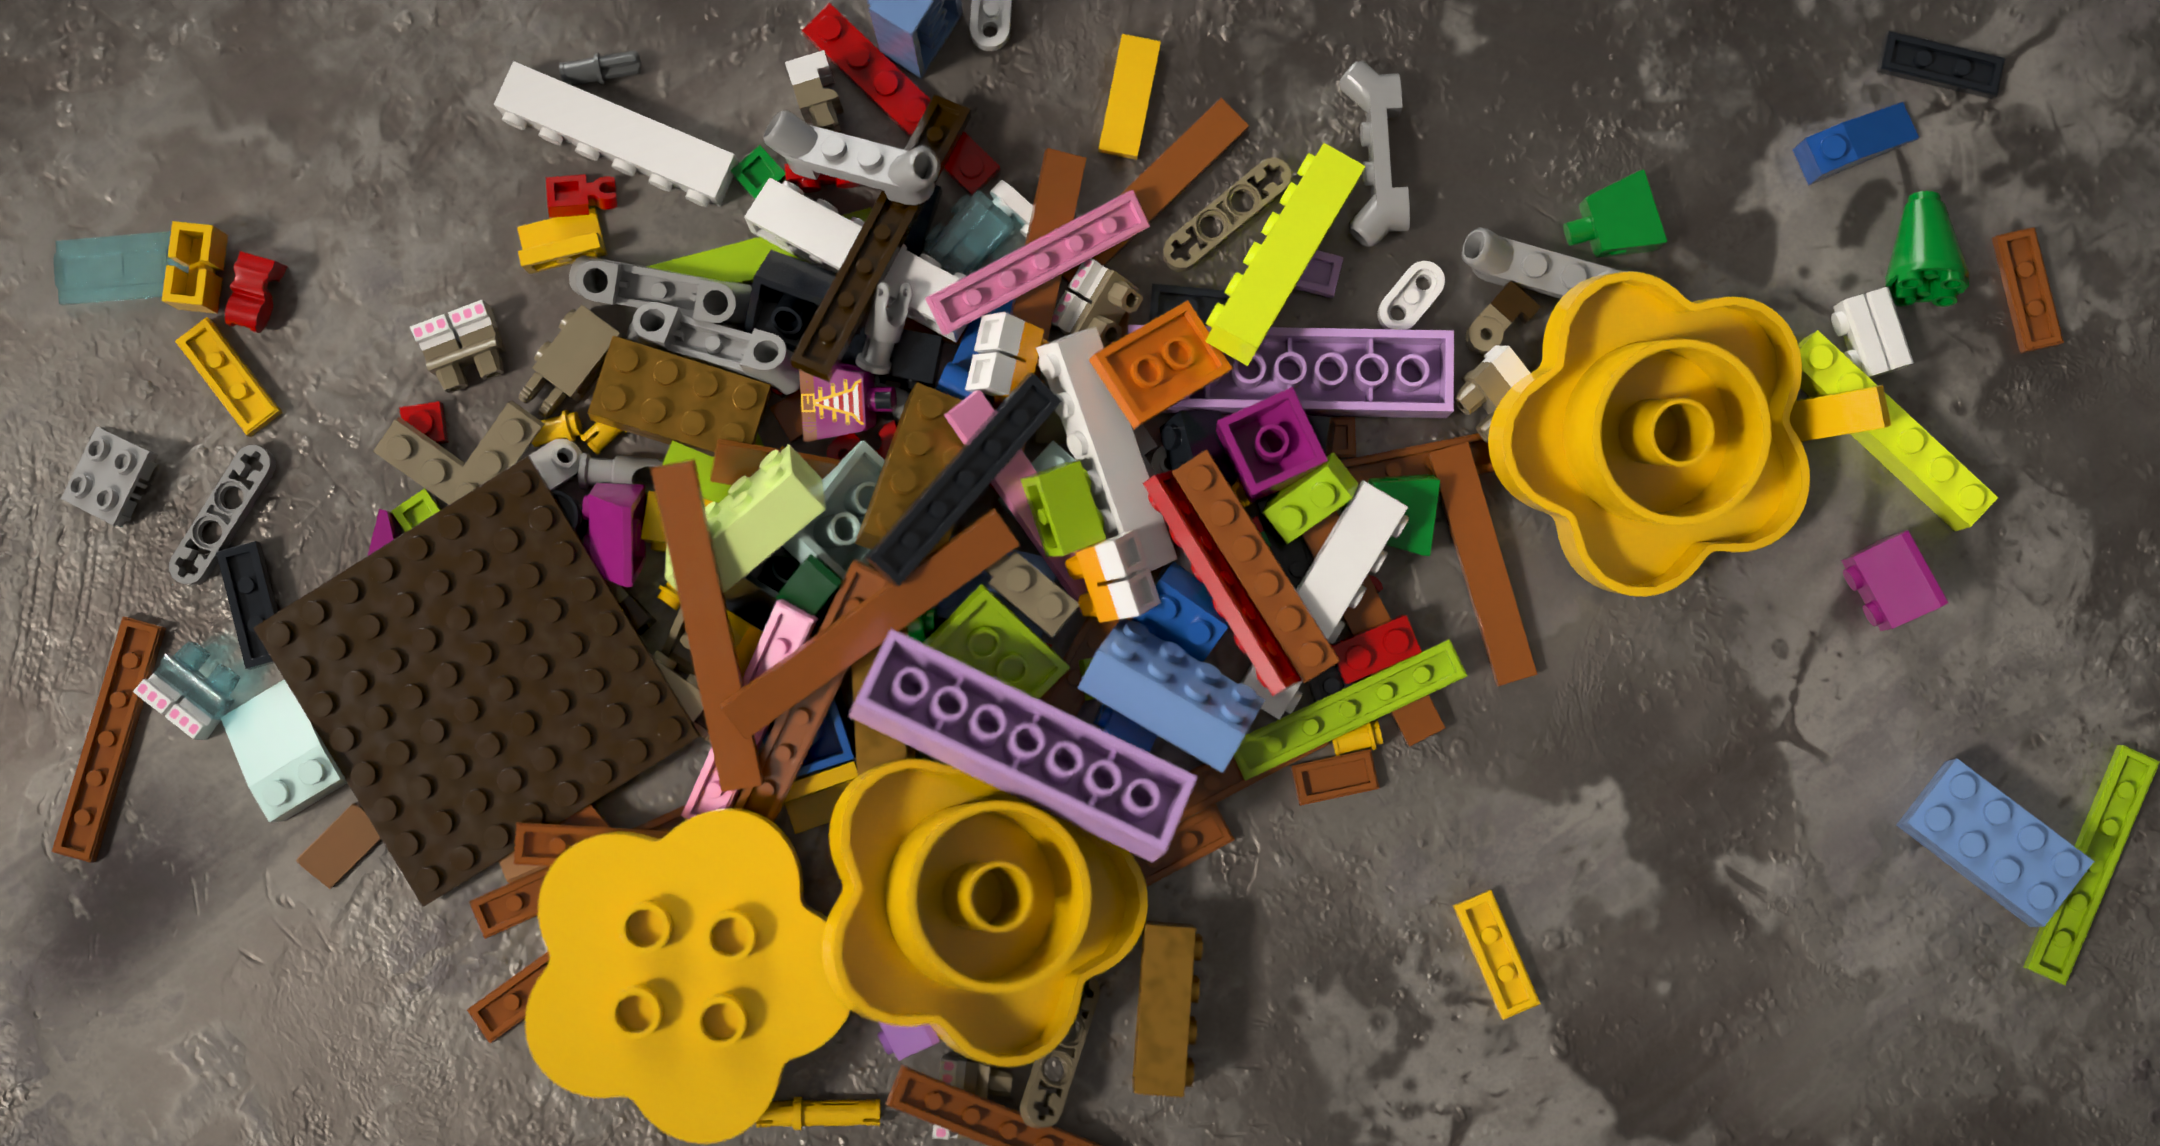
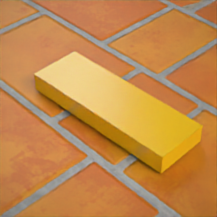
[1098,34,1161,160]
[175,317,283,437]
[1789,385,1891,442]
[1452,890,1541,1020]

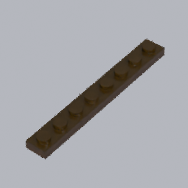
[790,94,971,382]

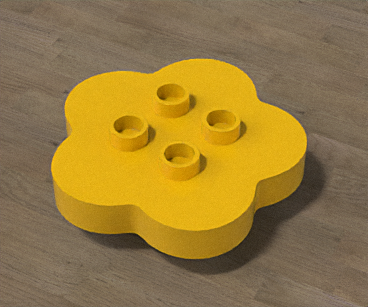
[1488,272,1810,597]
[821,759,1148,1067]
[525,808,851,1144]

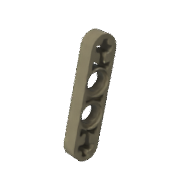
[1163,157,1292,272]
[1020,977,1100,1129]

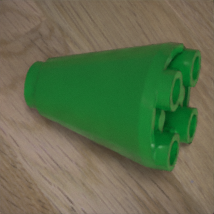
[1886,191,1969,307]

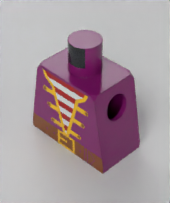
[799,363,897,442]

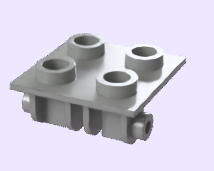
[61,426,158,527]

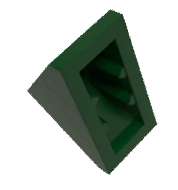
[775,554,842,617]

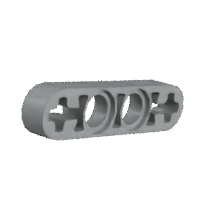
[169,445,276,586]

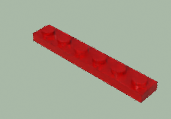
[802,2,1001,198]
[1143,470,1302,696]

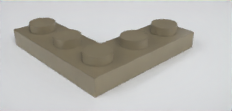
[373,400,545,505]

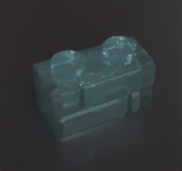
[924,190,1015,276]

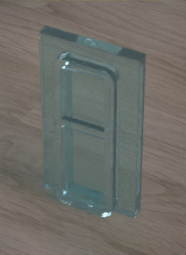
[53,231,180,305]

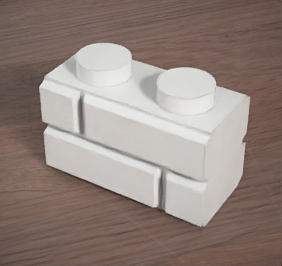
[1831,287,1914,379]

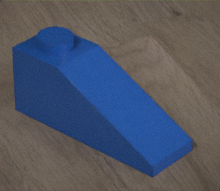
[1792,102,1919,185]

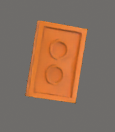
[1089,300,1233,429]

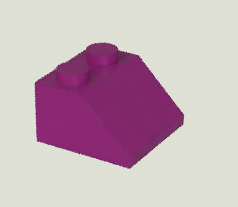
[1216,387,1328,504]
[582,483,646,587]
[1841,530,1948,631]

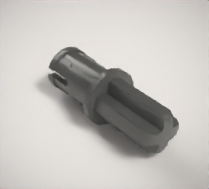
[559,51,642,86]

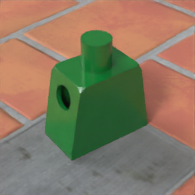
[1563,169,1668,258]
[1341,474,1440,556]

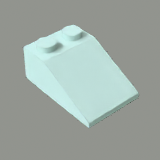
[782,440,885,582]
[221,680,347,822]

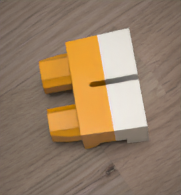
[965,312,1049,402]
[1065,529,1161,623]

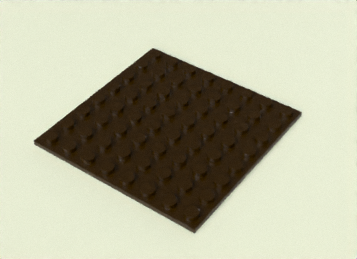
[253,456,700,907]

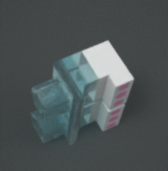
[133,641,240,740]

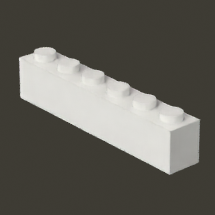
[494,61,739,207]
[744,177,967,342]
[1036,327,1177,575]
[1240,480,1409,720]

